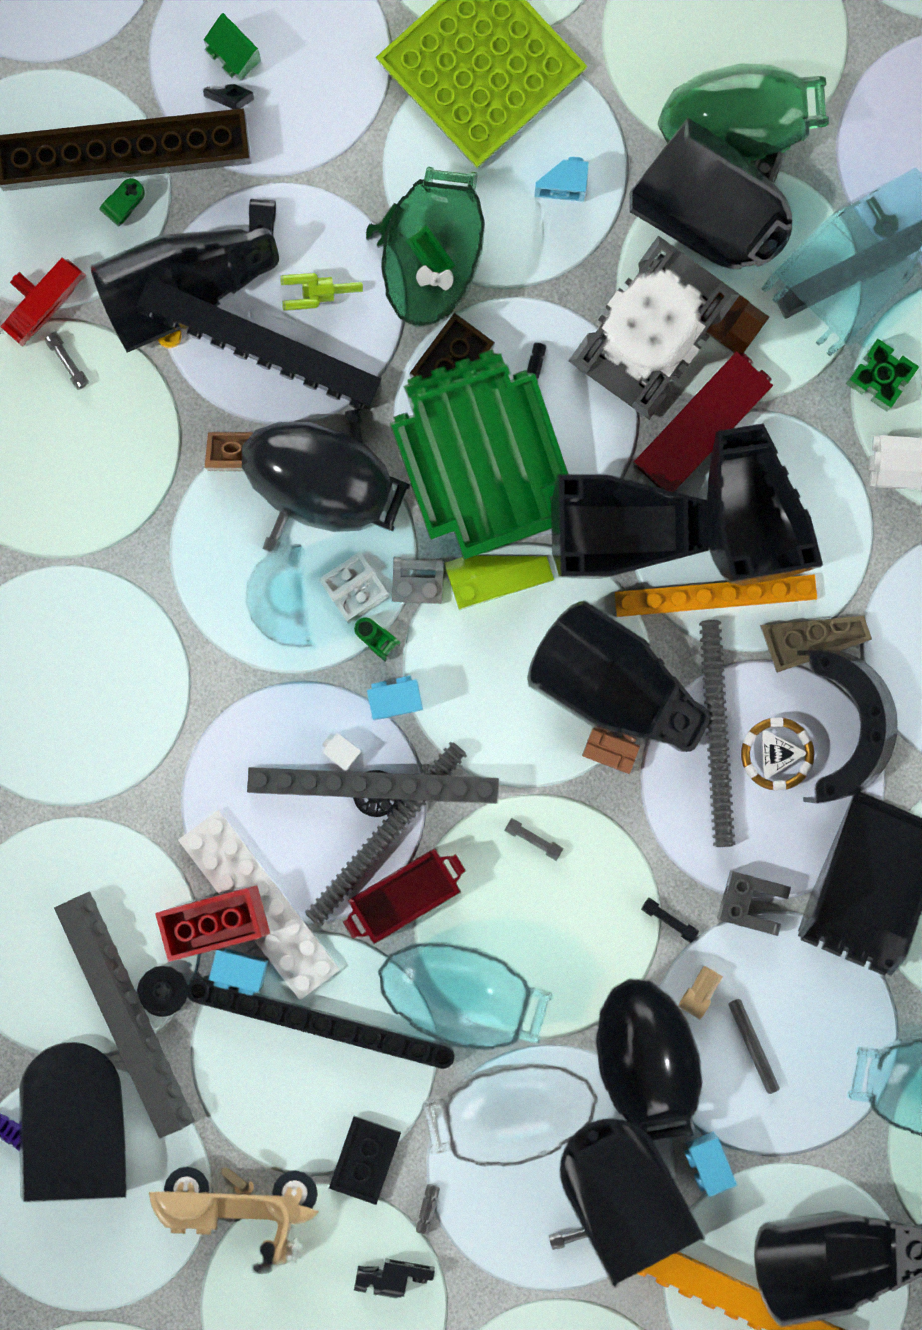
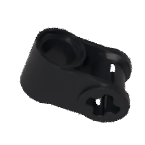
[248,199,276,235]

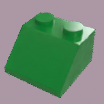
[203,13,261,81]

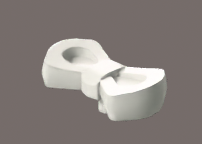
[416,266,454,291]

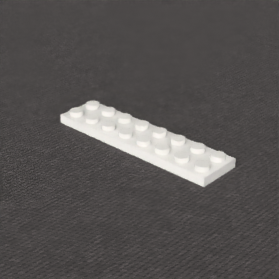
[178,809,340,1000]

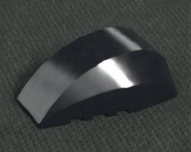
[706,423,824,586]
[551,474,708,579]

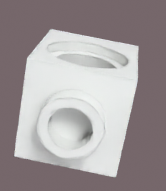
[322,732,362,771]

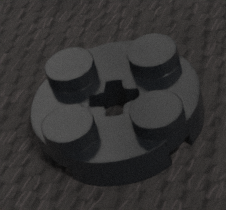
[137,965,188,1017]

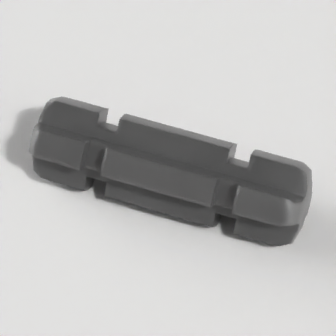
[416,1184,440,1235]

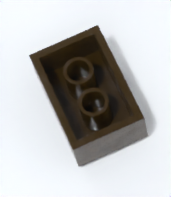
[409,312,495,379]

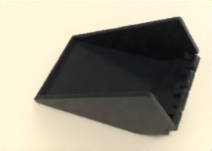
[798,792,922,976]

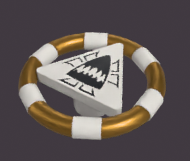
[741,717,815,791]

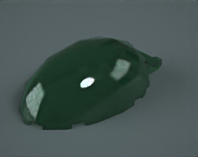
[657,63,829,161]
[381,166,485,328]

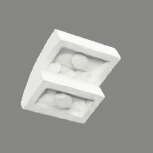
[318,552,390,624]

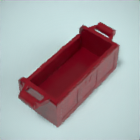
[343,848,466,944]

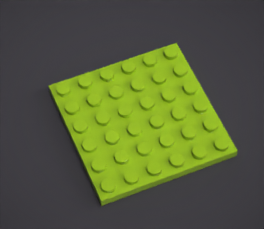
[376,0,588,169]

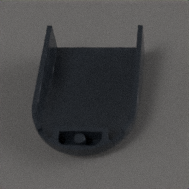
[629,118,792,269]
[19,1042,126,1202]
[560,1118,705,1288]

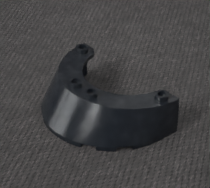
[797,650,898,804]

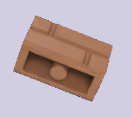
[582,728,640,774]

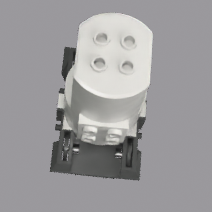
[568,235,740,420]

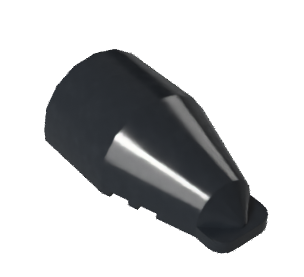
[91,228,279,353]
[527,600,710,752]
[754,1210,922,1327]

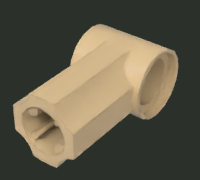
[678,966,723,1020]

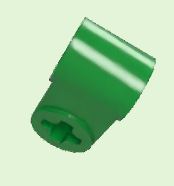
[99,178,145,227]
[354,617,401,662]

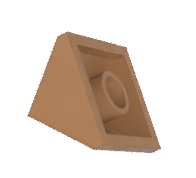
[205,432,253,472]

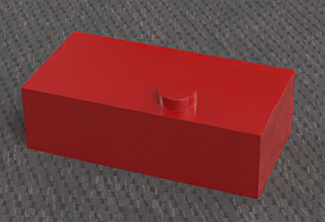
[155,885,271,962]

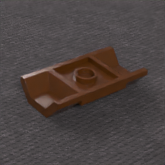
[699,293,769,355]

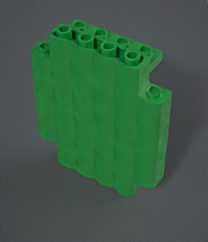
[389,350,568,559]

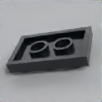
[328,1115,401,1205]

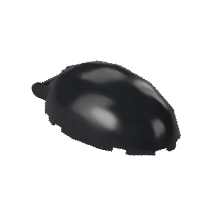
[241,422,411,532]
[596,978,703,1141]

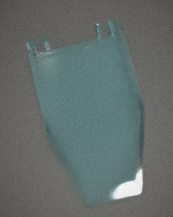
[762,167,922,356]

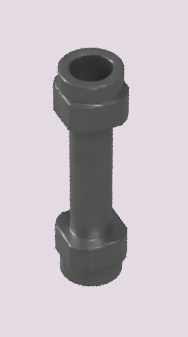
[44,332,90,390]
[262,512,289,554]
[504,818,564,861]
[548,1228,587,1250]

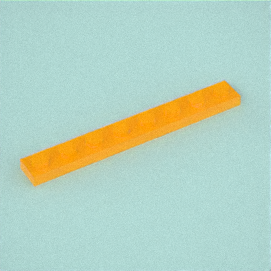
[614,574,817,617]

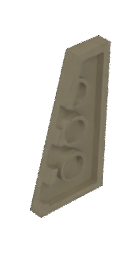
[760,616,872,673]

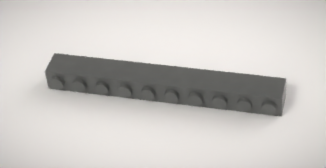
[54,891,195,1139]

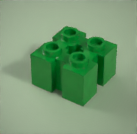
[846,338,919,412]

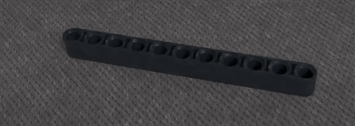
[186,978,454,1069]

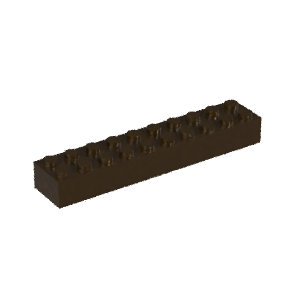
[0,108,251,191]

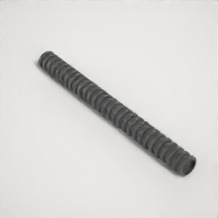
[699,620,736,847]
[305,741,467,926]

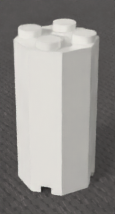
[868,435,922,491]

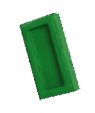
[406,225,456,274]

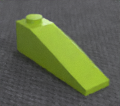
[444,555,554,611]

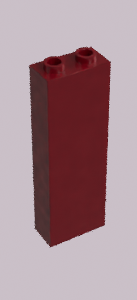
[633,351,773,492]

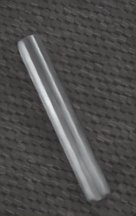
[728,999,780,1094]

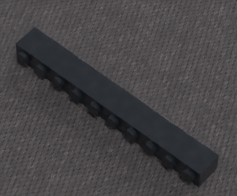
[137,277,382,411]

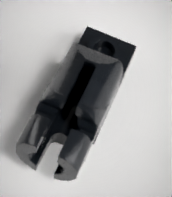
[354,1258,435,1298]

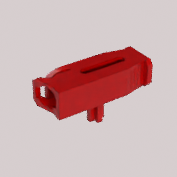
[0,257,87,347]

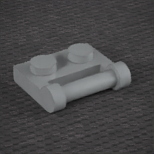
[392,556,444,604]

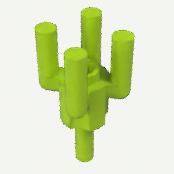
[280,273,363,311]

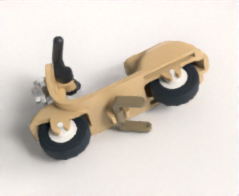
[149,1166,320,1274]

